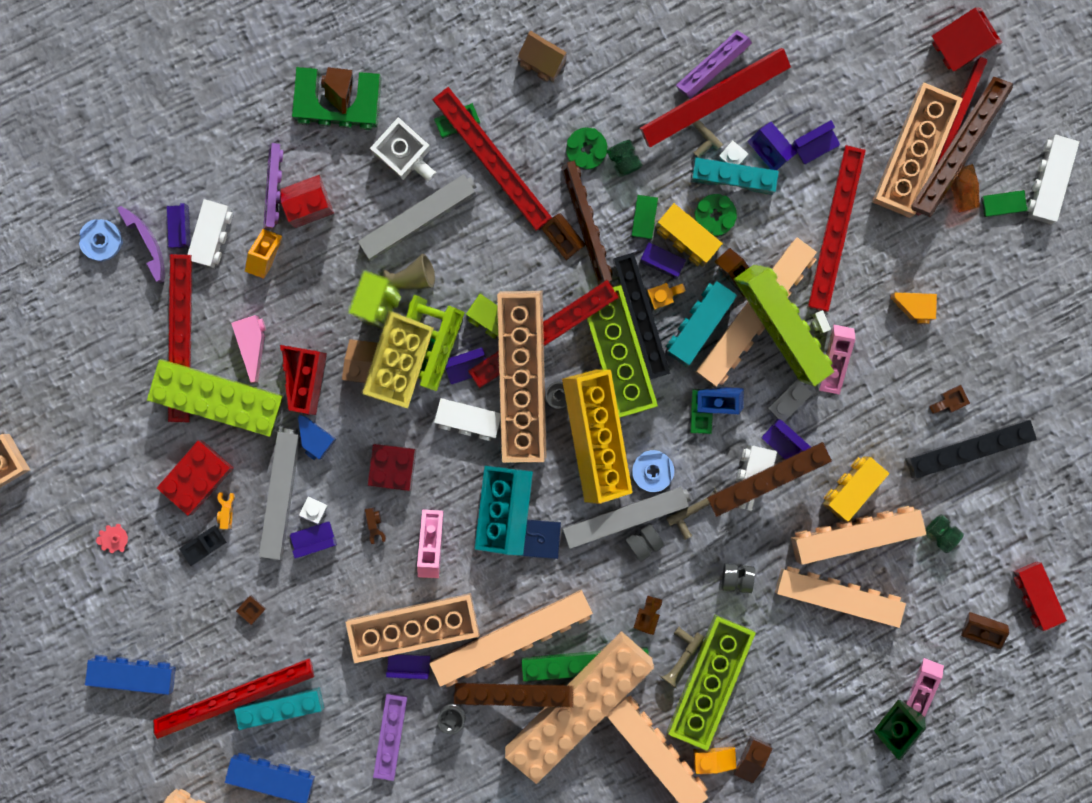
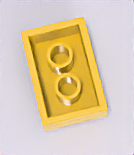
[655,203,723,267]
[823,456,890,522]

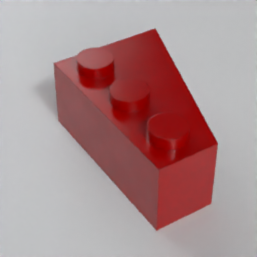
[280,345,327,415]

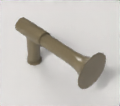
[685,98,723,158]
[666,486,718,540]
[659,626,705,689]

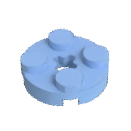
[79,219,123,262]
[632,450,674,492]

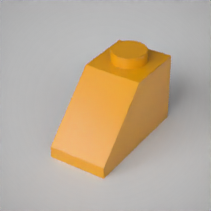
[244,229,282,279]
[891,293,937,324]
[693,747,736,774]

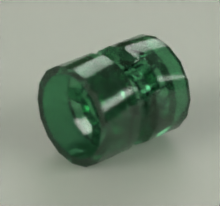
[607,139,643,178]
[925,514,964,554]

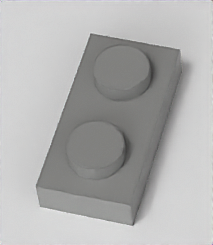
[767,379,812,422]

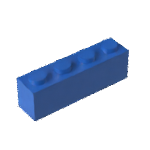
[85,655,176,695]
[224,753,315,803]

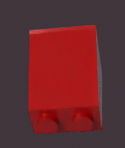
[932,7,1003,71]
[280,175,334,228]

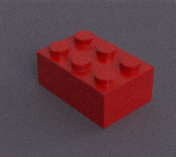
[157,440,234,516]

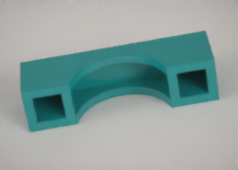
[691,158,779,195]
[234,687,325,730]

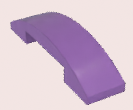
[117,206,165,284]

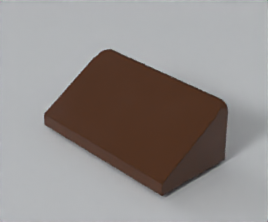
[541,213,586,261]
[961,612,1009,650]

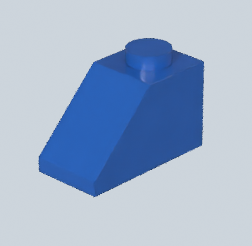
[697,387,744,414]
[298,414,336,460]

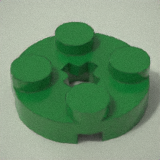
[566,127,608,170]
[695,194,737,236]

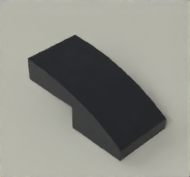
[179,525,227,567]

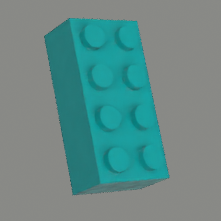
[665,281,737,367]
[475,466,533,555]

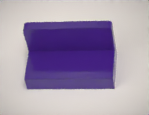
[792,120,840,165]
[747,122,797,171]
[167,203,191,248]
[639,242,686,279]
[445,347,486,384]
[762,419,811,459]
[290,521,337,559]
[386,654,431,679]

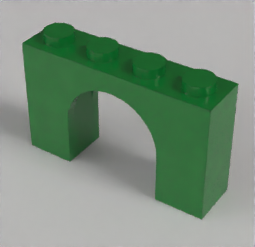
[292,67,382,130]

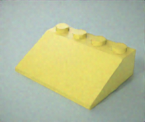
[362,311,434,408]

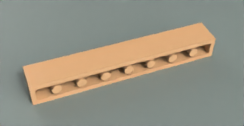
[695,237,817,387]
[430,589,593,687]

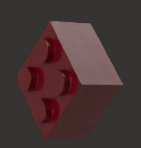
[368,444,417,491]

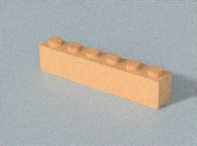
[775,566,906,628]

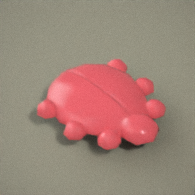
[96,524,128,554]

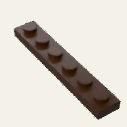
[561,161,613,285]
[707,442,832,517]
[454,683,573,708]

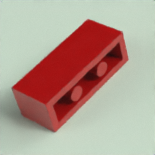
[1013,562,1067,631]

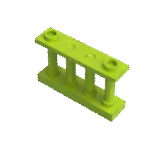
[406,295,465,391]

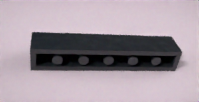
[613,252,670,380]
[905,420,1037,479]

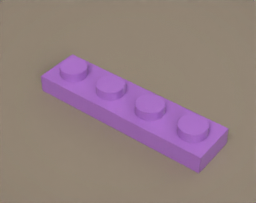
[676,30,752,99]
[263,143,283,229]
[373,693,408,781]

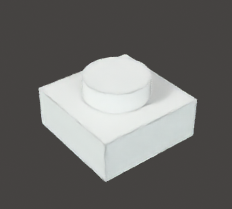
[719,140,748,165]
[811,310,831,334]
[299,497,327,525]

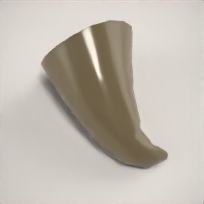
[383,254,435,289]

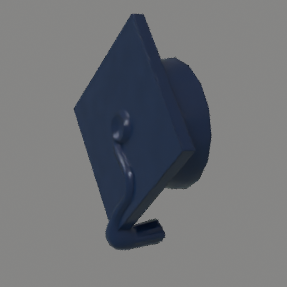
[521,518,561,559]

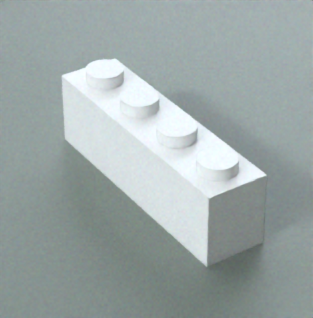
[1027,135,1080,224]

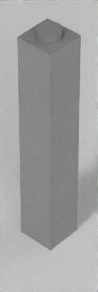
[358,174,477,261]
[259,428,301,560]
[563,486,691,549]

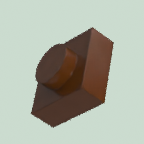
[236,595,266,625]

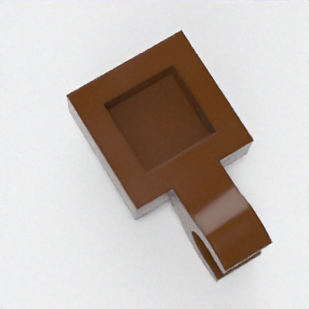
[929,385,970,414]
[365,507,386,544]
[634,596,662,635]

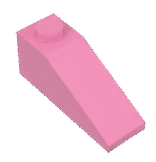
[231,315,266,383]
[819,325,855,395]
[417,510,443,578]
[906,658,944,716]

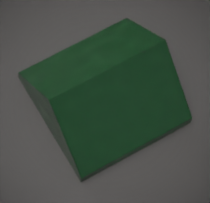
[873,700,926,760]

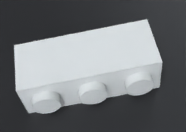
[188,199,233,268]
[434,398,501,441]

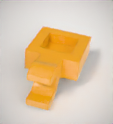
[647,283,686,310]
[217,492,235,529]

